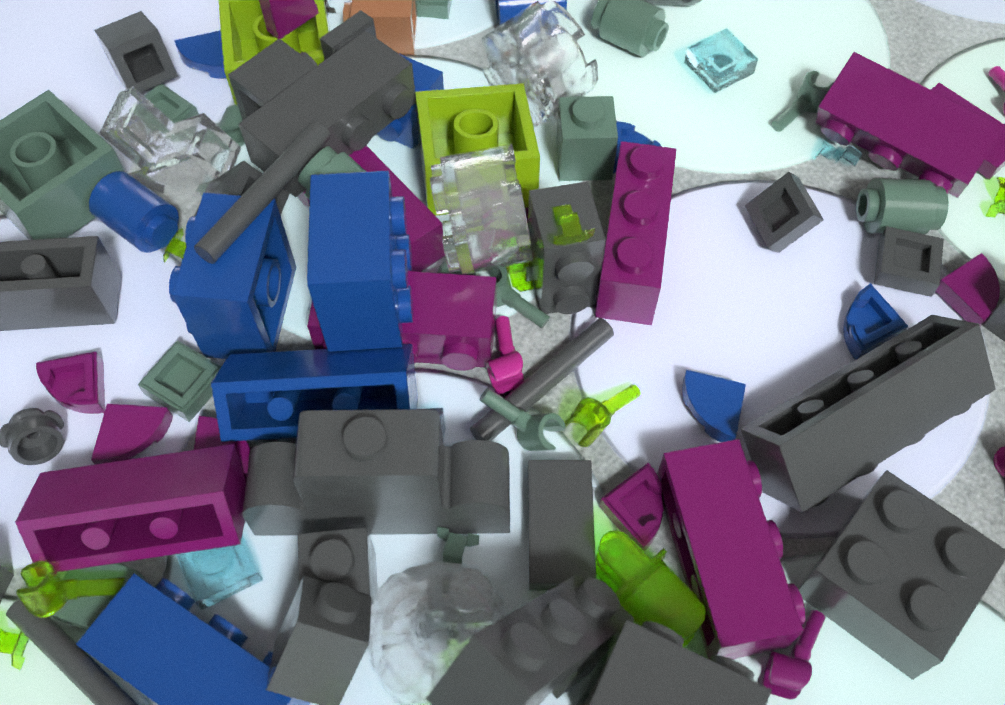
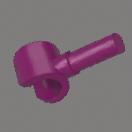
[762,610,826,700]

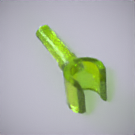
[564,384,641,447]
[16,561,125,618]

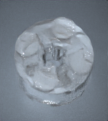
[482,0,599,128]
[430,144,533,274]
[367,561,506,705]

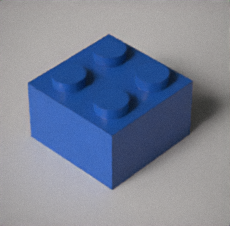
[307,171,413,352]
[169,192,297,359]

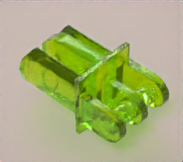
[595,530,706,648]

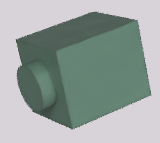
[556,96,618,181]

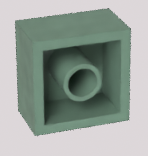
[0,89,125,240]

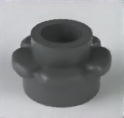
[0,408,64,465]

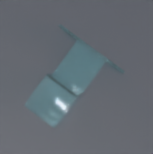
[812,137,862,166]

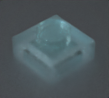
[684,28,758,93]
[176,533,263,610]

